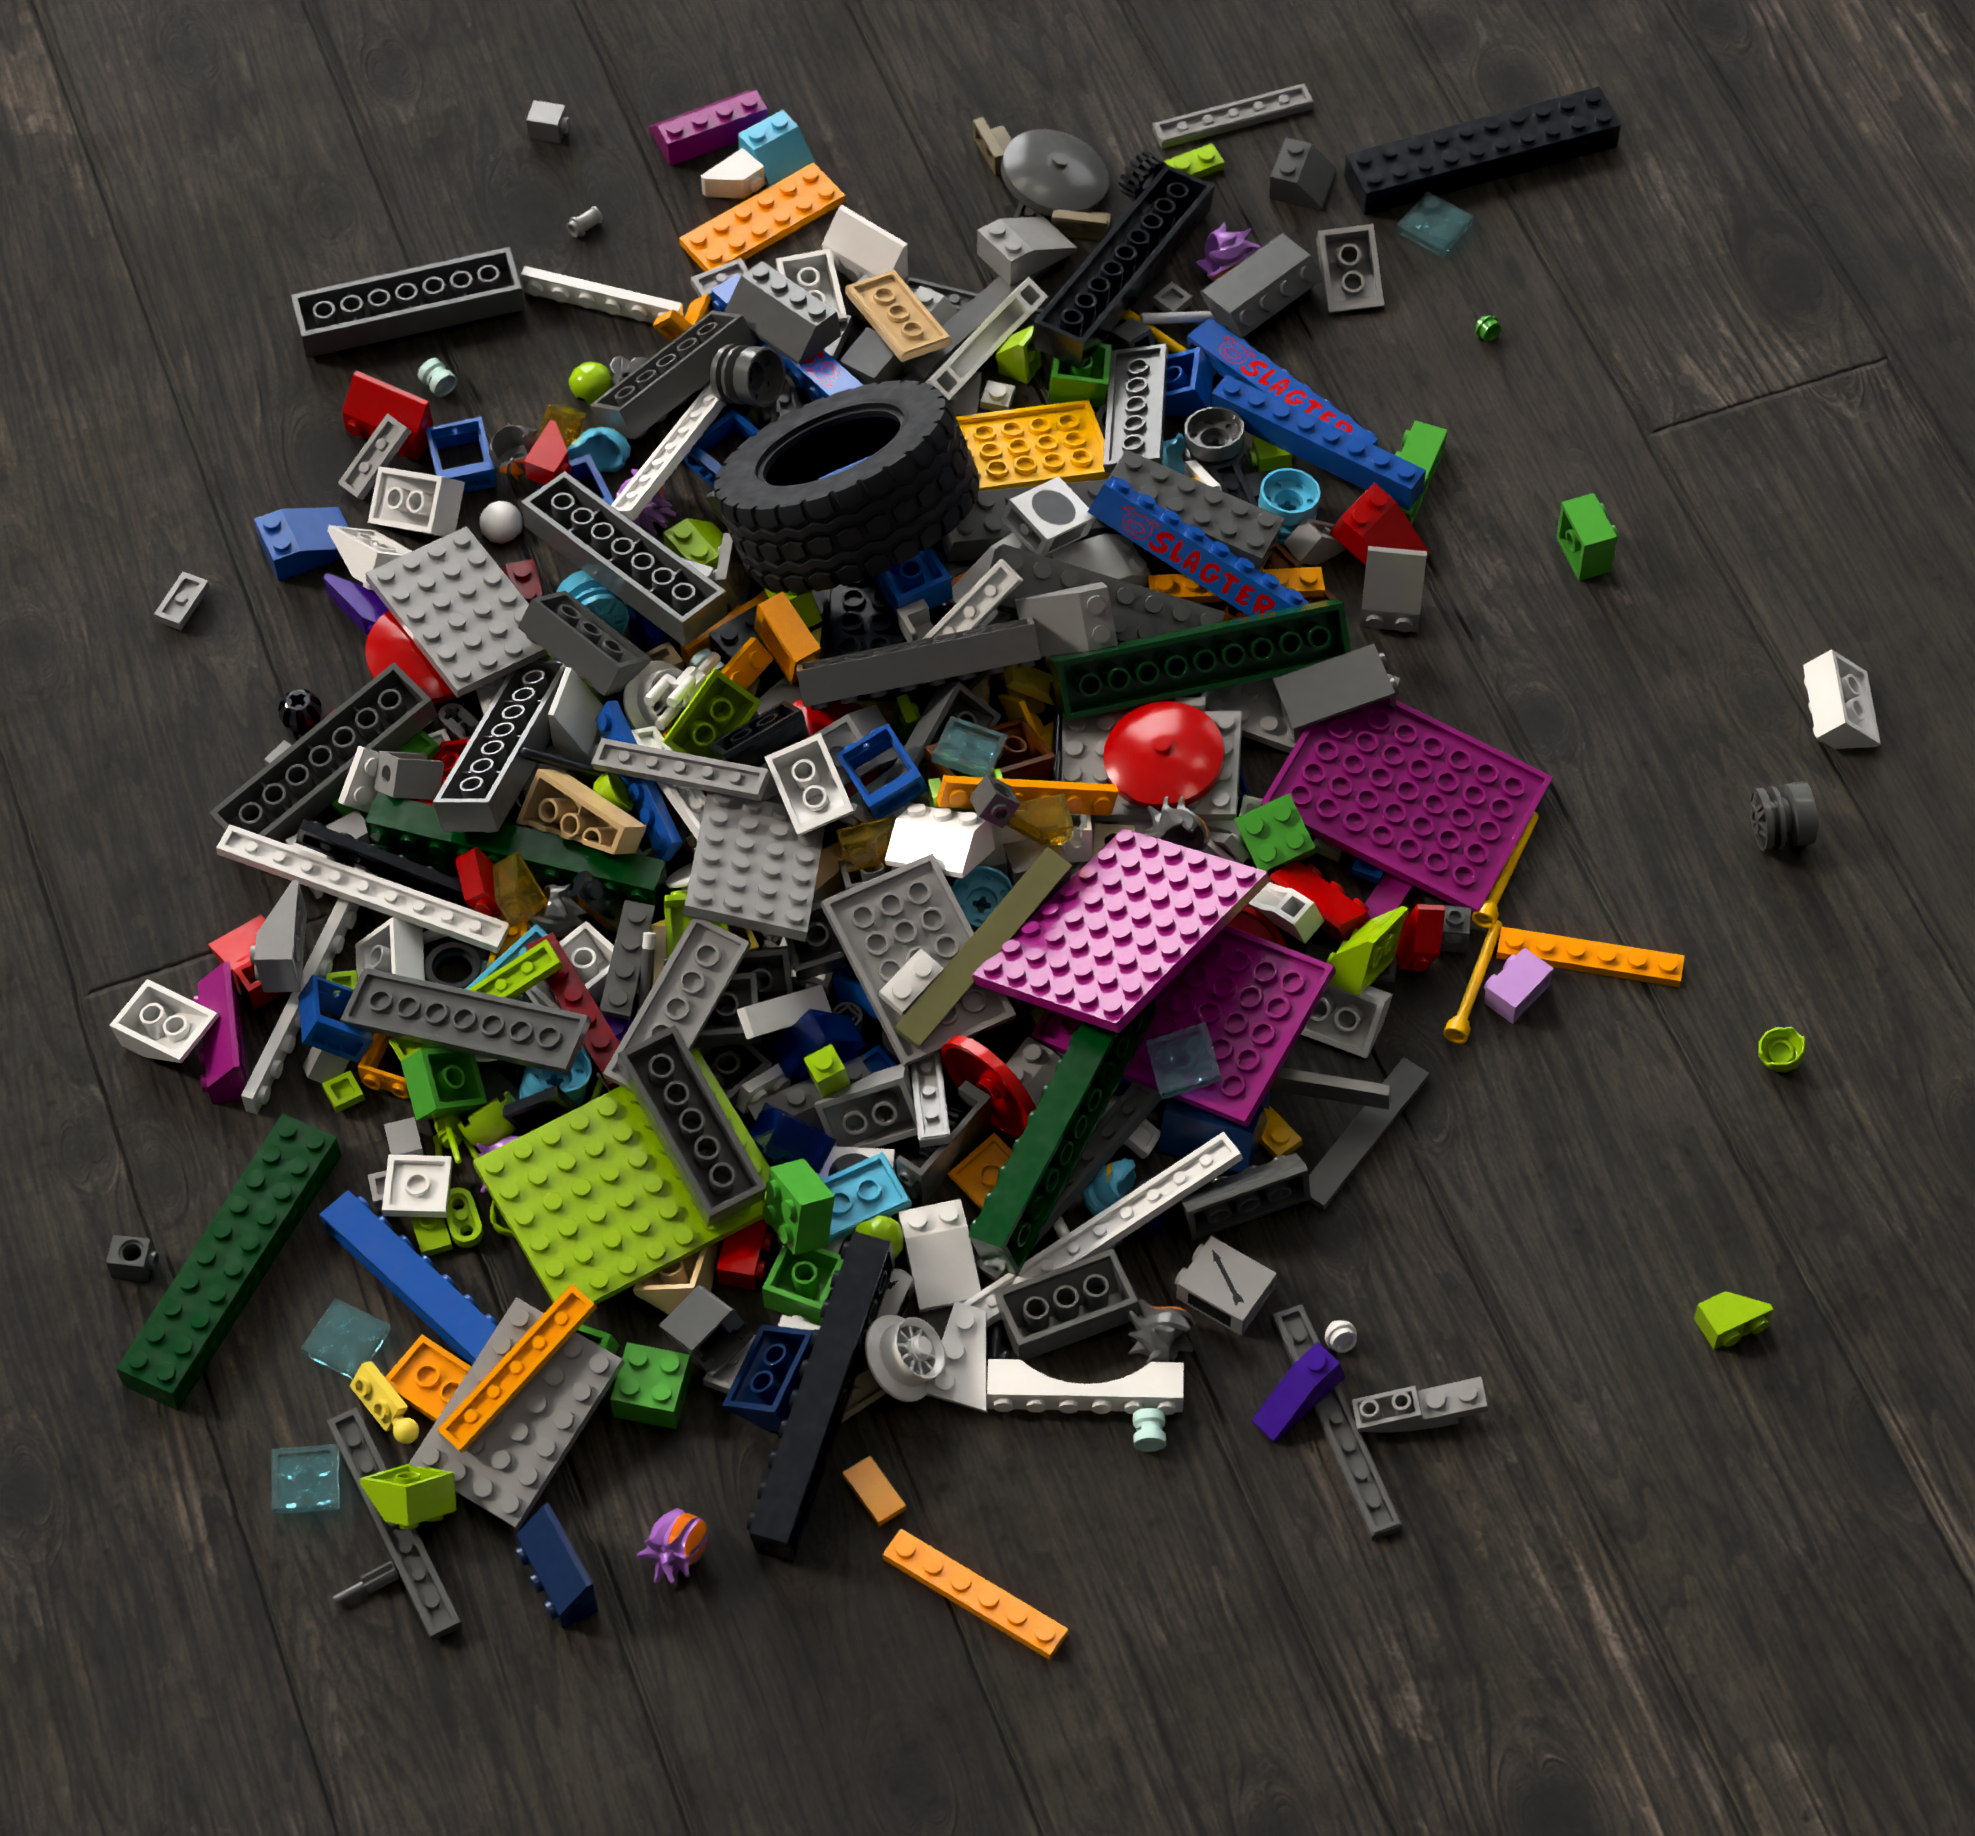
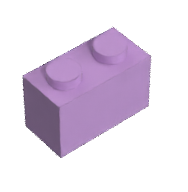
[1484,948,1554,1024]

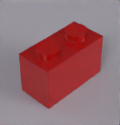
[716,1219,774,1290]

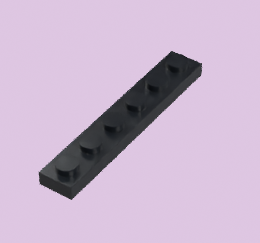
[295,819,468,908]

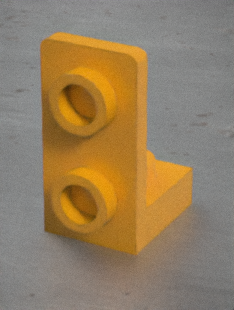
[653,294,711,342]

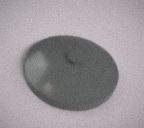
[1001,129,1109,217]

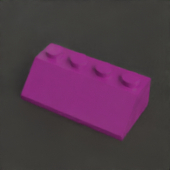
[648,90,768,166]
[193,961,248,1104]

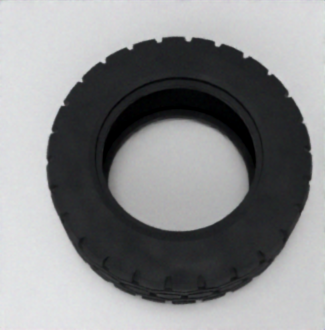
[714,380,979,593]

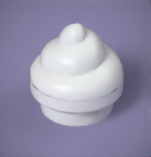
[1325,1320,1357,1353]

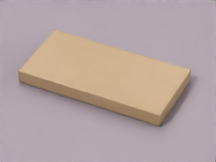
[845,270,951,362]

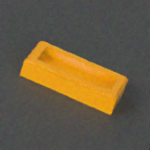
[843,1456,906,1527]

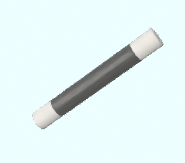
[637,932,656,1013]

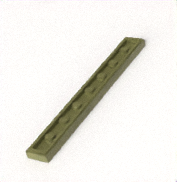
[894,847,1072,1049]

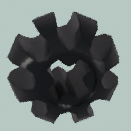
[278,688,322,733]

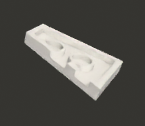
[925,1301,988,1414]

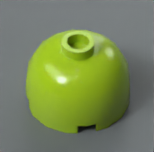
[456,1091,516,1148]

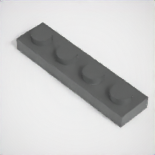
[600,900,655,1021]

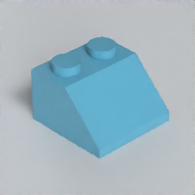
[738,110,815,187]

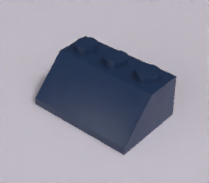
[1158,1096,1268,1174]
[722,1324,814,1432]
[514,1503,599,1629]

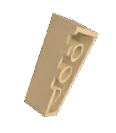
[516,768,647,854]

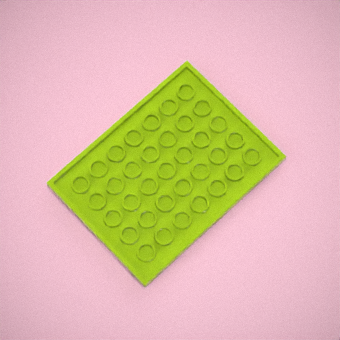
[473,1048,770,1305]

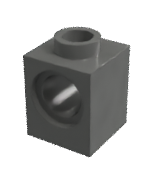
[969,774,1020,828]
[1440,906,1471,953]
[106,1235,159,1282]

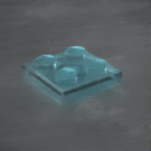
[1396,191,1473,257]
[931,716,1008,777]
[1146,1022,1223,1100]
[301,1298,391,1379]
[272,1444,339,1514]

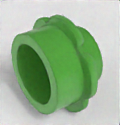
[1475,315,1501,342]

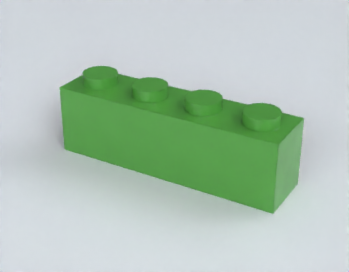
[1395,420,1448,525]

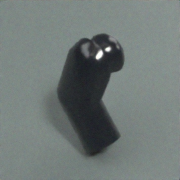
[986,1327,1017,1359]

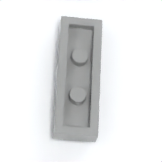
[338,413,412,501]

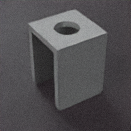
[374,751,444,800]

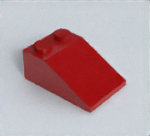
[1330,482,1430,565]

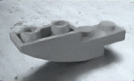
[1352,1377,1489,1432]

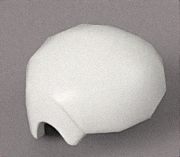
[480,501,523,544]

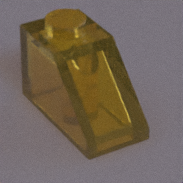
[536,403,586,449]
[1006,793,1074,845]
[836,816,896,872]
[492,851,548,927]

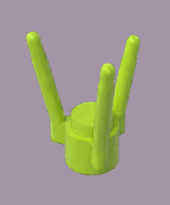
[433,1115,479,1164]

